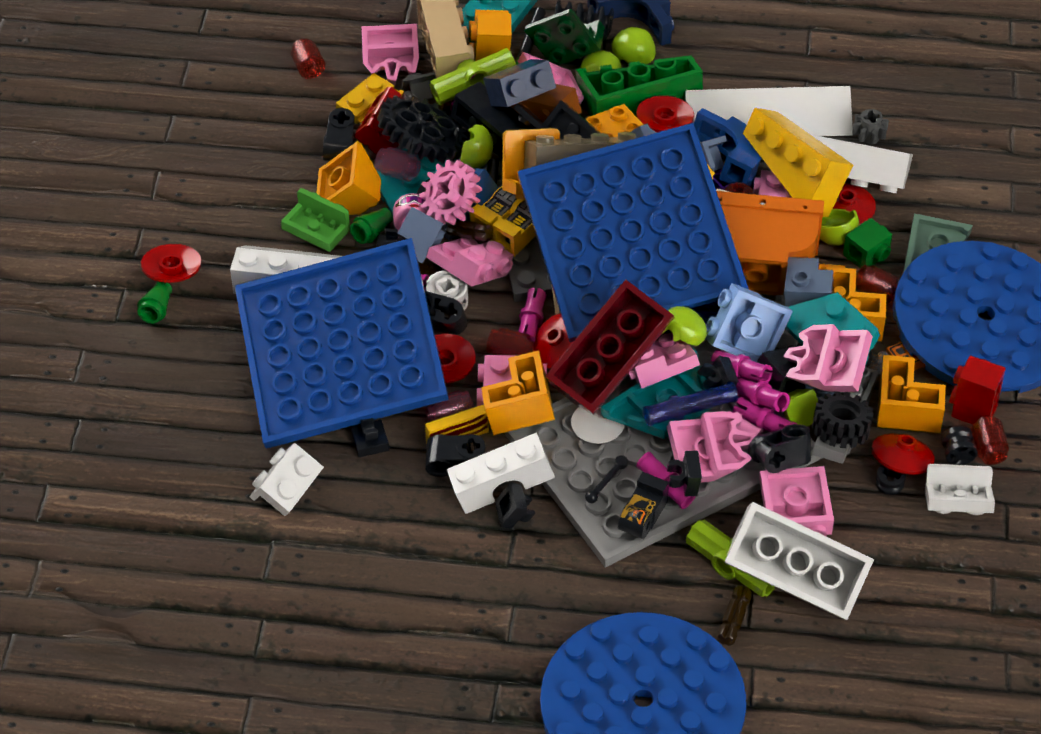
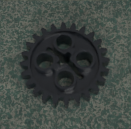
[377,94,469,164]

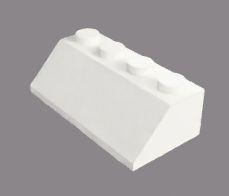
[810,134,913,193]
[230,245,342,294]
[724,502,874,620]

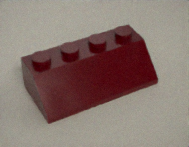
[545,279,675,415]

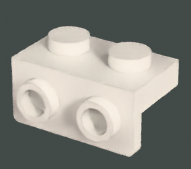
[249,443,324,516]
[925,464,995,515]

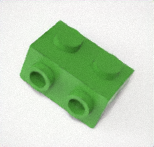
[281,188,350,252]

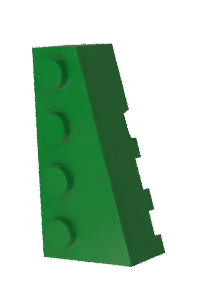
[576,55,703,116]

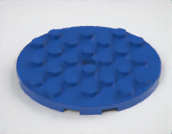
[892,241,1041,395]
[540,612,746,734]

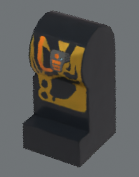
[618,472,669,539]

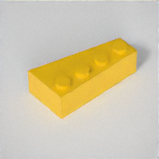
[743,108,853,217]

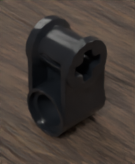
[323,108,355,161]
[748,424,811,473]
[425,434,486,477]

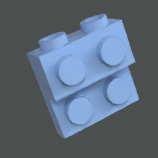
[706,283,793,362]

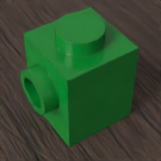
[843,218,892,272]

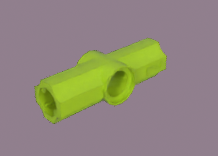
[429,48,516,105]
[686,519,775,597]

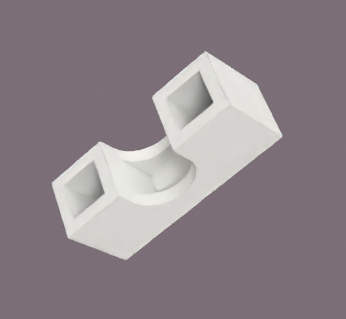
[447,432,555,514]

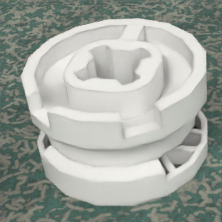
[426,270,469,316]

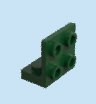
[524,9,605,65]

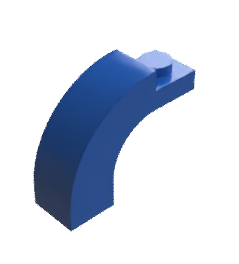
[694,108,762,192]

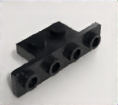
[513,100,601,139]

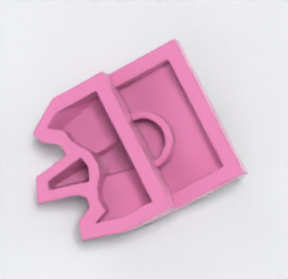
[361,24,419,85]
[783,324,873,392]
[667,411,757,483]

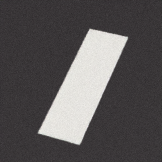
[685,86,853,136]

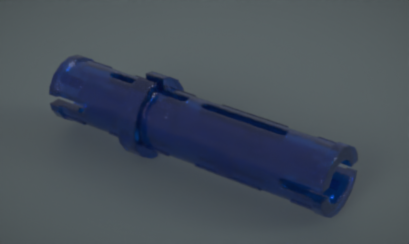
[643,382,738,426]

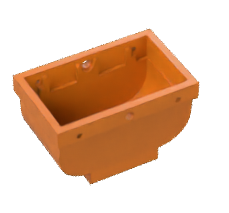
[716,191,824,295]

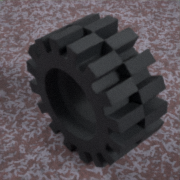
[812,392,873,448]

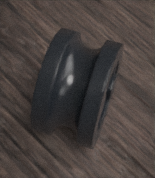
[876,465,906,495]

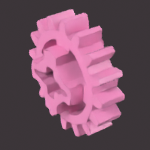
[419,160,482,225]

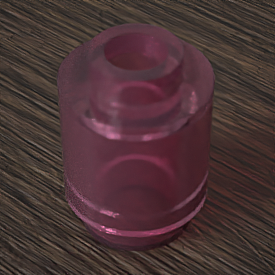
[375,147,421,182]
[425,390,474,422]

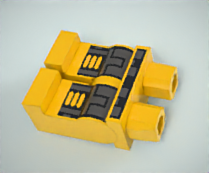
[469,186,536,257]

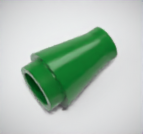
[350,207,393,244]
[137,282,172,324]

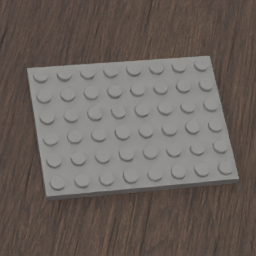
[504,336,821,568]

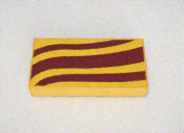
[425,405,489,444]

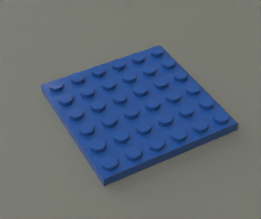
[518,123,749,342]
[235,238,449,449]

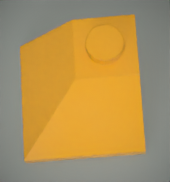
[316,141,381,215]

